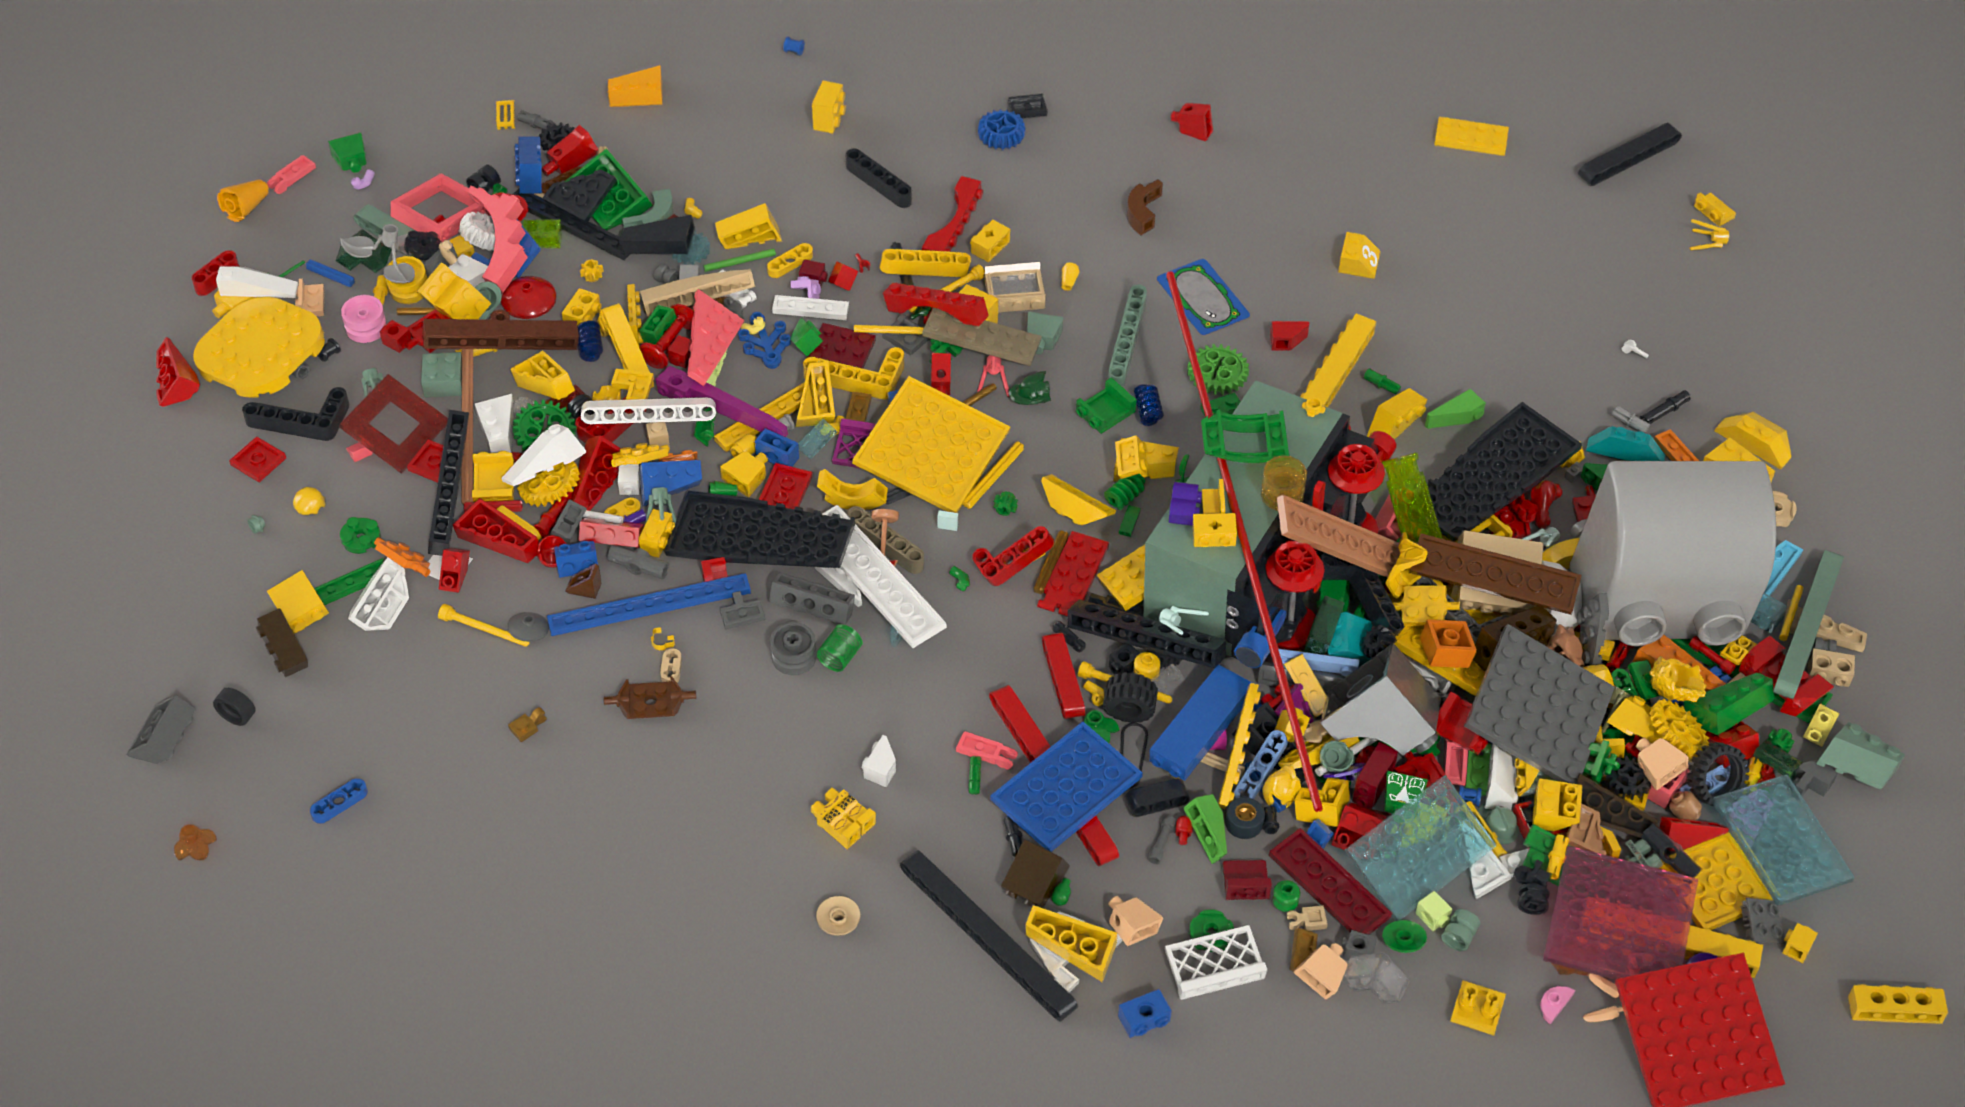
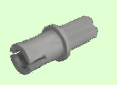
[1612,406,1651,433]

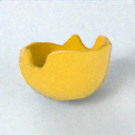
[592,385,621,411]
[293,487,325,515]

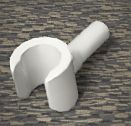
[1621,340,1649,359]

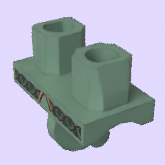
[1624,839,1664,880]

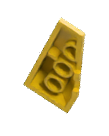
[1278,734,1360,769]

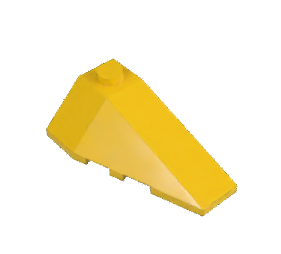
[1607,696,1693,763]

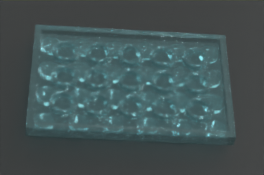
[1713,774,1855,906]
[1345,775,1497,921]

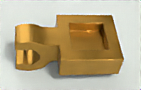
[508,707,547,742]

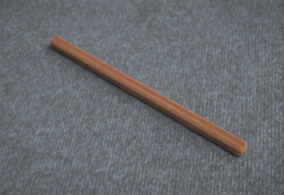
[461,349,473,504]

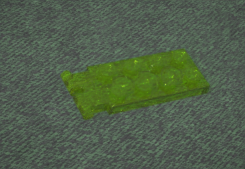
[1381,452,1442,544]

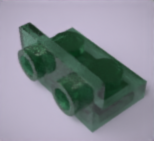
[1753,740,1803,779]

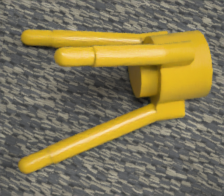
[1690,219,1729,250]

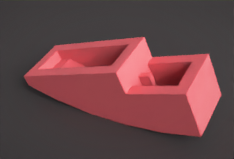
[1444,739,1468,786]

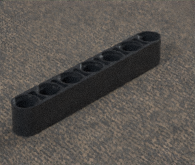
[1578,123,1682,186]

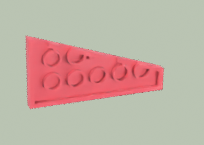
[688,289,745,386]

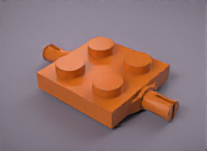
[374,537,430,577]

